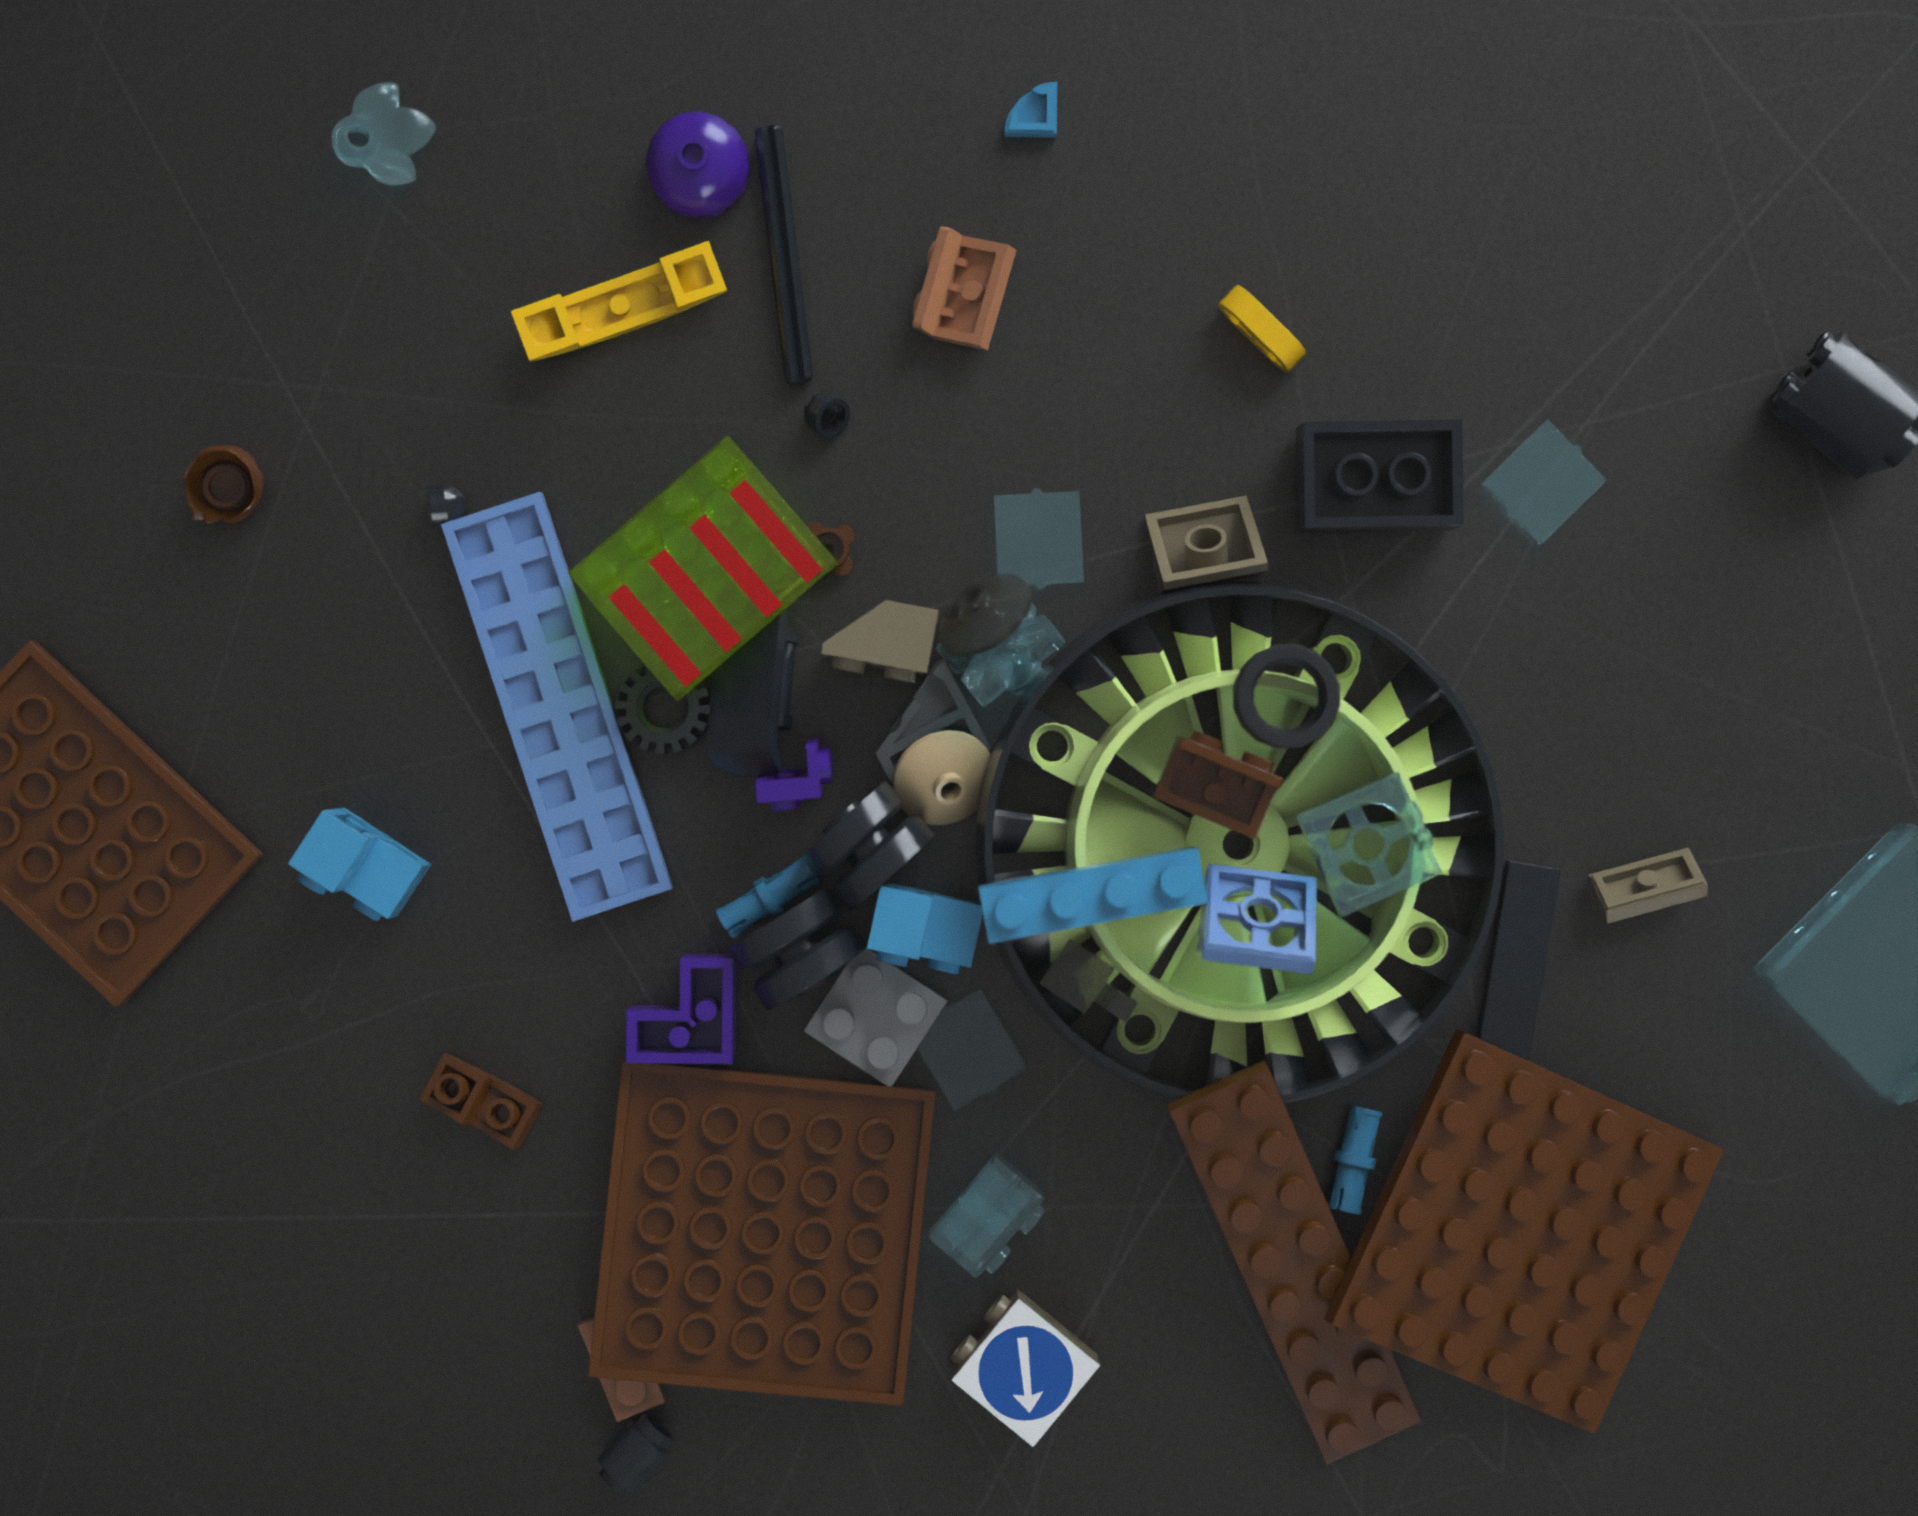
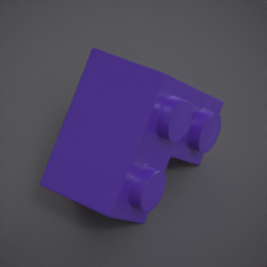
[626,953,738,1064]

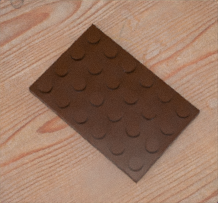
[0,640,264,1008]

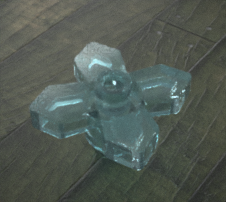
[935,584,1065,707]

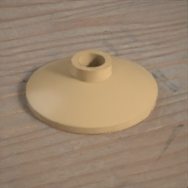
[892,730,991,825]

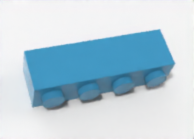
[978,846,1208,944]

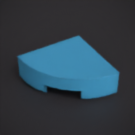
[1004,82,1057,138]

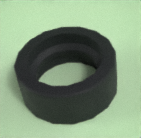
[1233,644,1340,748]

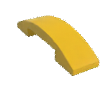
[511,241,727,362]

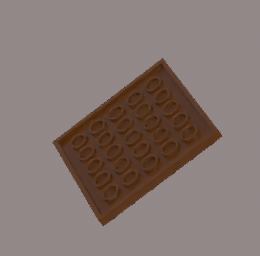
[1324,1029,1724,1434]
[588,1059,936,1406]

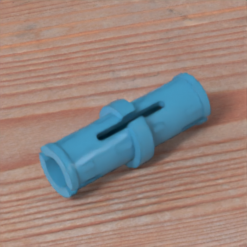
[716,857,822,938]
[1328,1105,1382,1215]

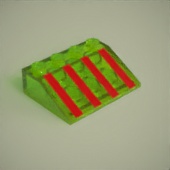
[568,435,838,701]

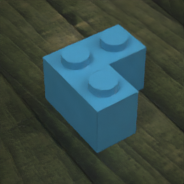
[288,808,432,921]
[867,882,983,974]

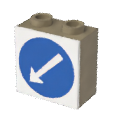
[950,1289,1100,1447]

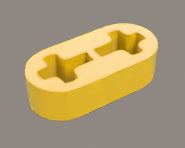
[1218,285,1307,373]

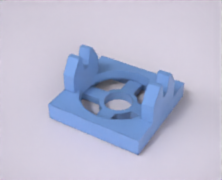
[1197,863,1317,974]

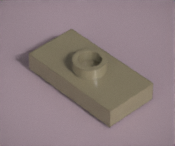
[1588,847,1708,924]

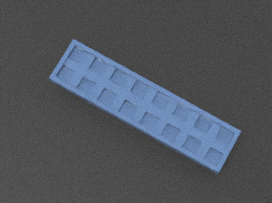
[441,492,673,922]

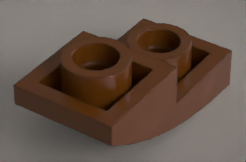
[419,1053,544,1150]

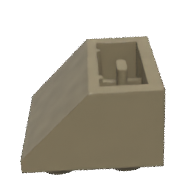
[821,600,939,684]

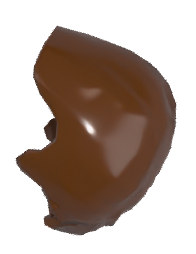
[183,445,264,524]

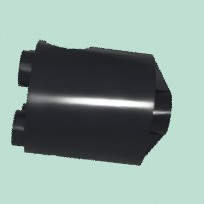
[1770,330,1918,479]

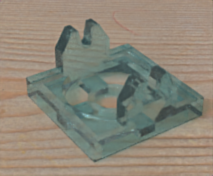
[1296,772,1442,917]

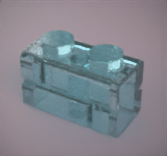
[929,1152,1045,1278]

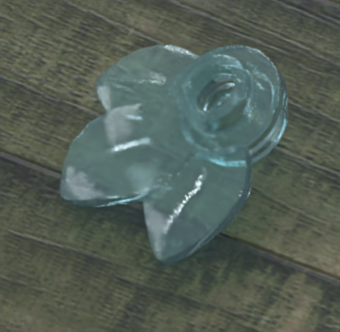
[331,82,436,186]

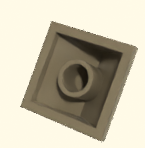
[1145,495,1269,594]

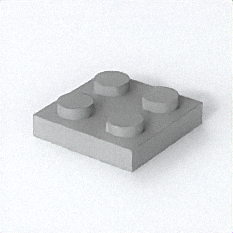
[804,943,948,1087]

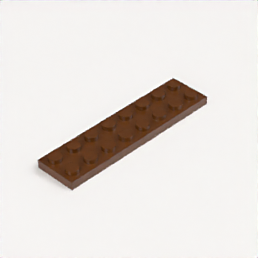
[1166,1060,1421,1464]

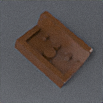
[1152,730,1283,839]

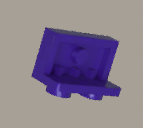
[755,735,833,811]

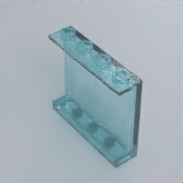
[1752,822,1918,1106]

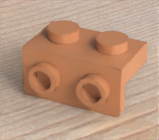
[913,226,1017,351]

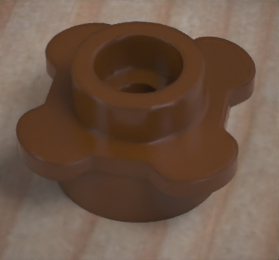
[804,522,855,576]

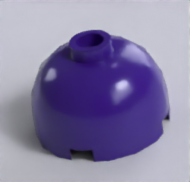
[645,111,751,220]

